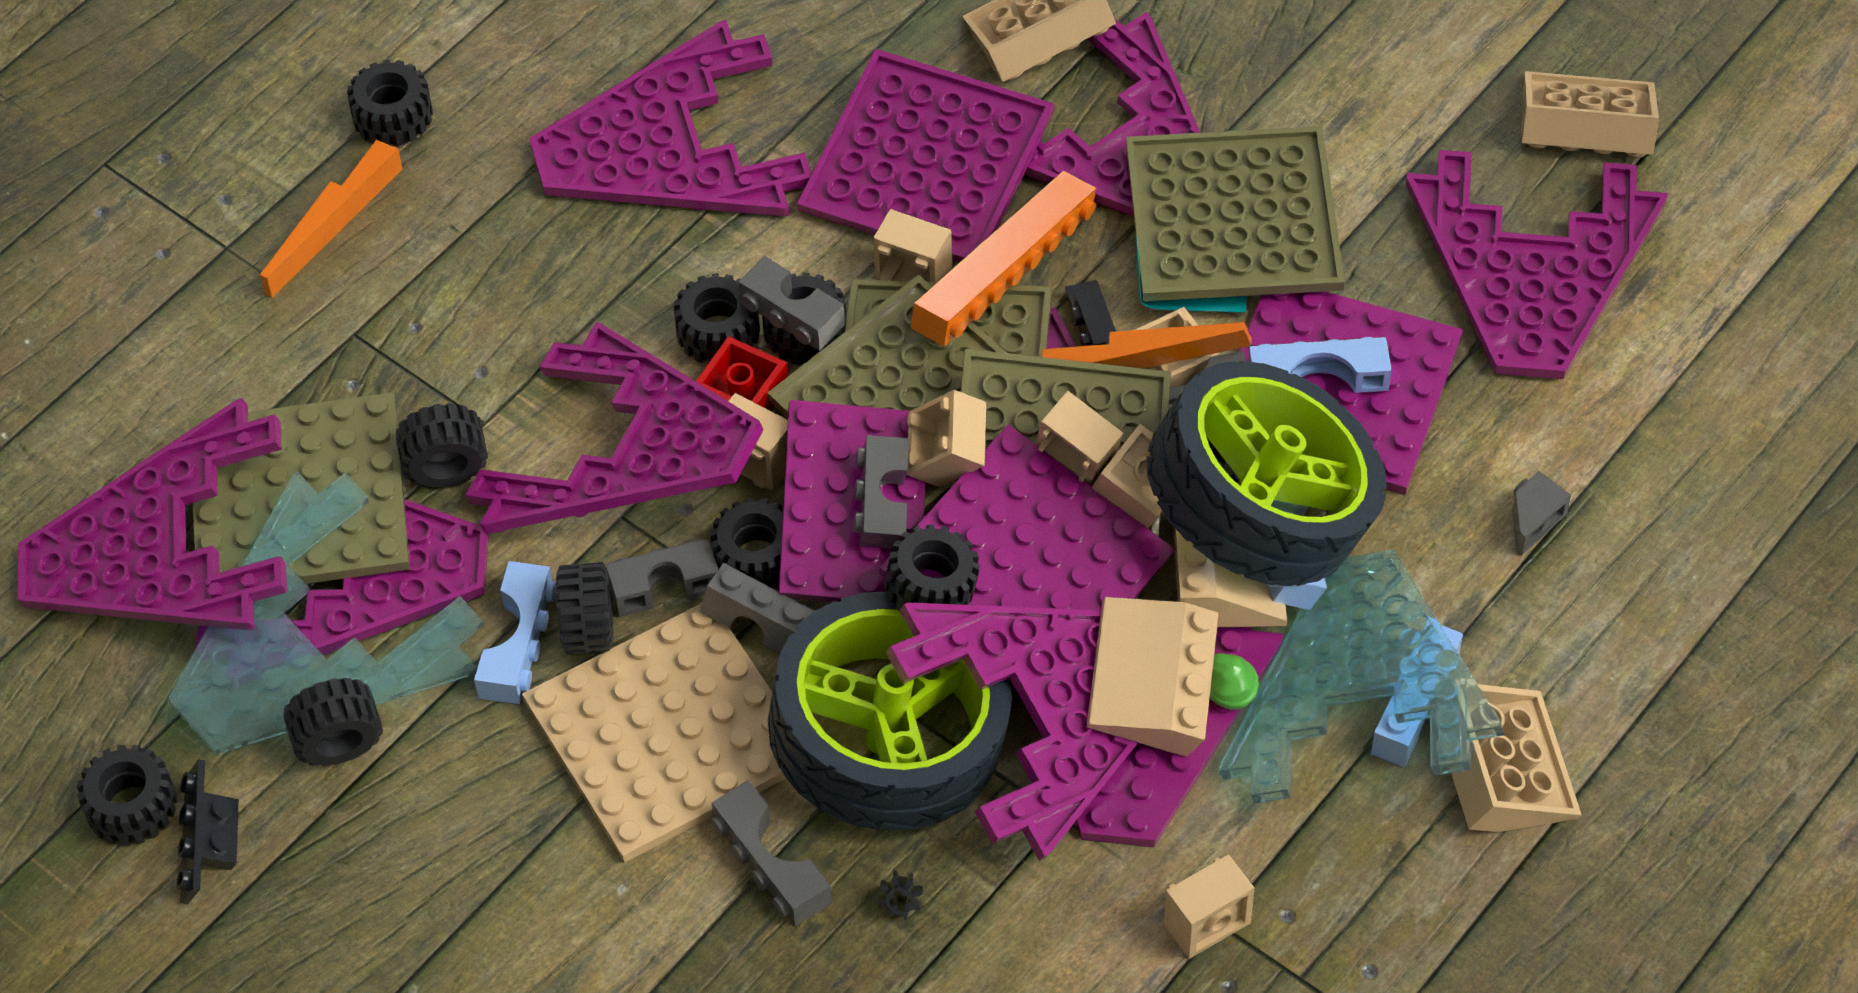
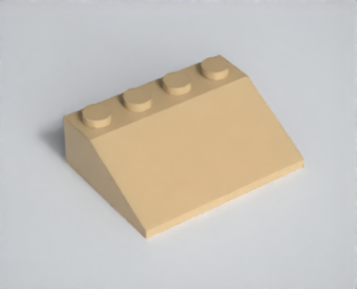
[962,0,1116,82]
[1521,71,1659,157]
[1172,526,1287,627]
[1086,597,1219,757]
[1430,681,1582,832]

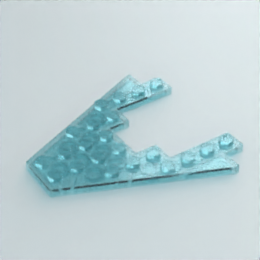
[168,471,484,755]

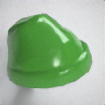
[1209,653,1259,710]

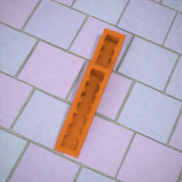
[260,140,403,298]
[1042,322,1252,369]

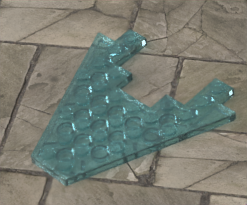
[1219,549,1504,803]

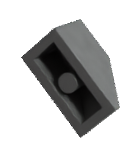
[1512,471,1571,556]

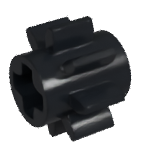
[877,871,923,920]

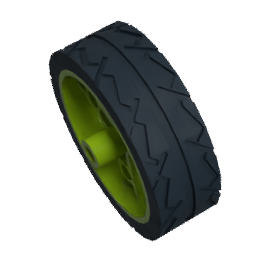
[1146,361,1387,586]
[768,592,1012,830]

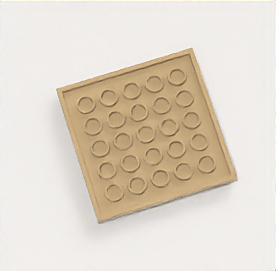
[522,603,786,863]

